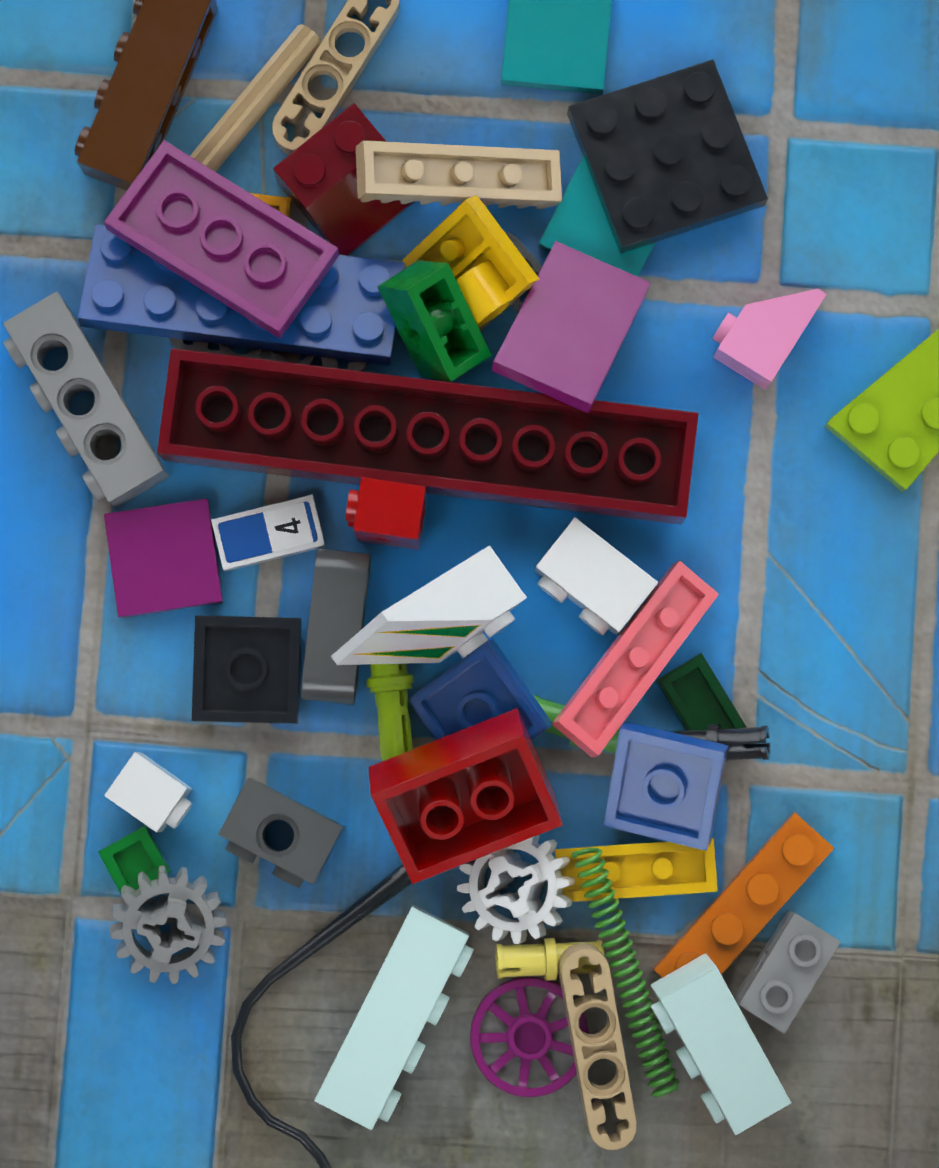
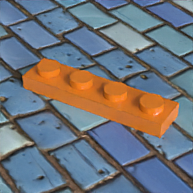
[652,812,834,978]

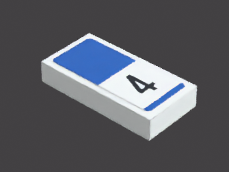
[211,494,326,572]

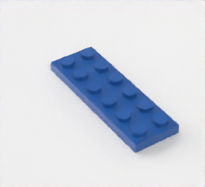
[78,224,404,365]

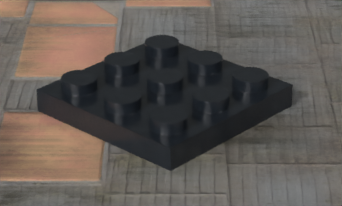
[567,59,768,254]

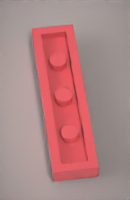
[552,561,719,758]

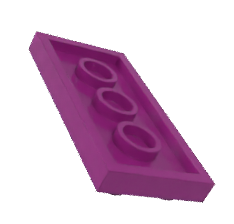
[104,140,339,338]

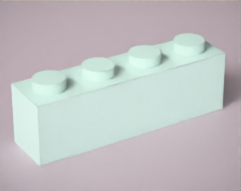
[314,905,474,1130]

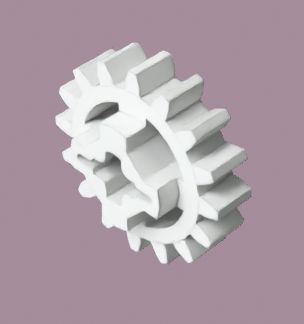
[457,835,575,944]

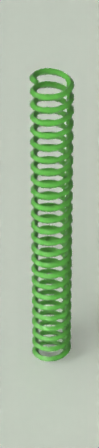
[571,848,680,1098]

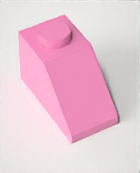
[712,289,827,390]

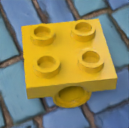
[402,195,539,332]

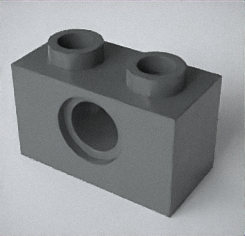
[218,778,345,888]

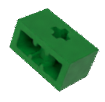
[377,260,492,382]

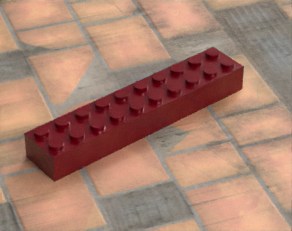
[157,348,699,525]

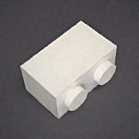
[534,517,658,636]

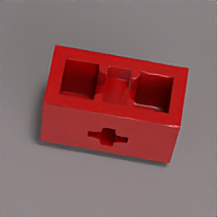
[345,477,427,550]

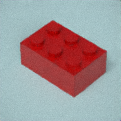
[368,708,563,884]

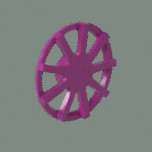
[470,977,589,1097]

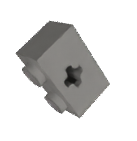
[734,910,841,1034]

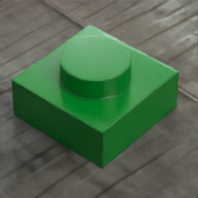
[98,826,172,894]

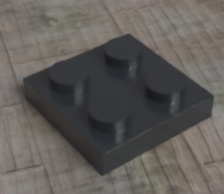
[191,615,302,724]

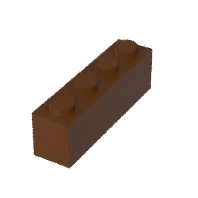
[75,0,218,191]

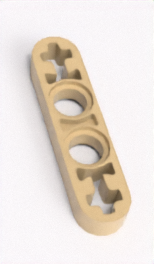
[272,0,400,155]
[558,943,637,1150]

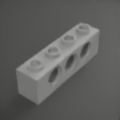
[3,291,169,508]

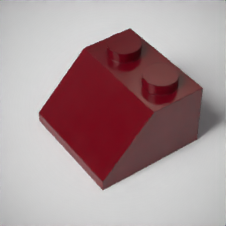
[273,103,416,256]

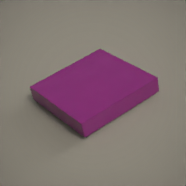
[104,498,224,618]

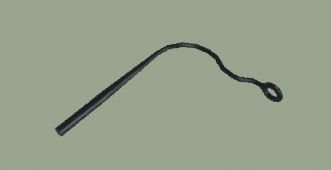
[231,864,412,1168]

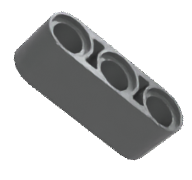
[301,548,371,705]

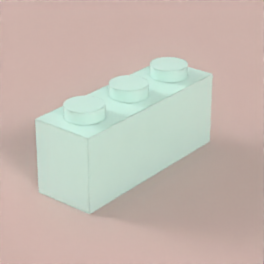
[650,953,791,1135]

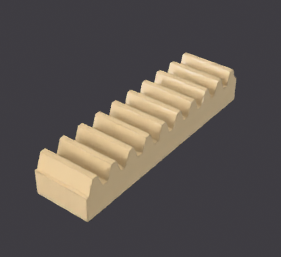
[356,141,562,209]

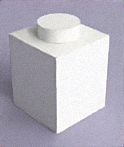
[104,752,193,832]

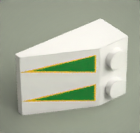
[331,545,527,665]

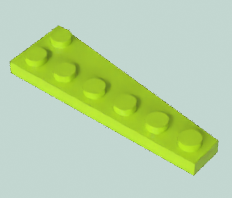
[824,329,939,492]

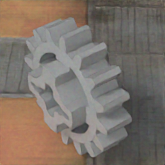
[110,866,227,984]

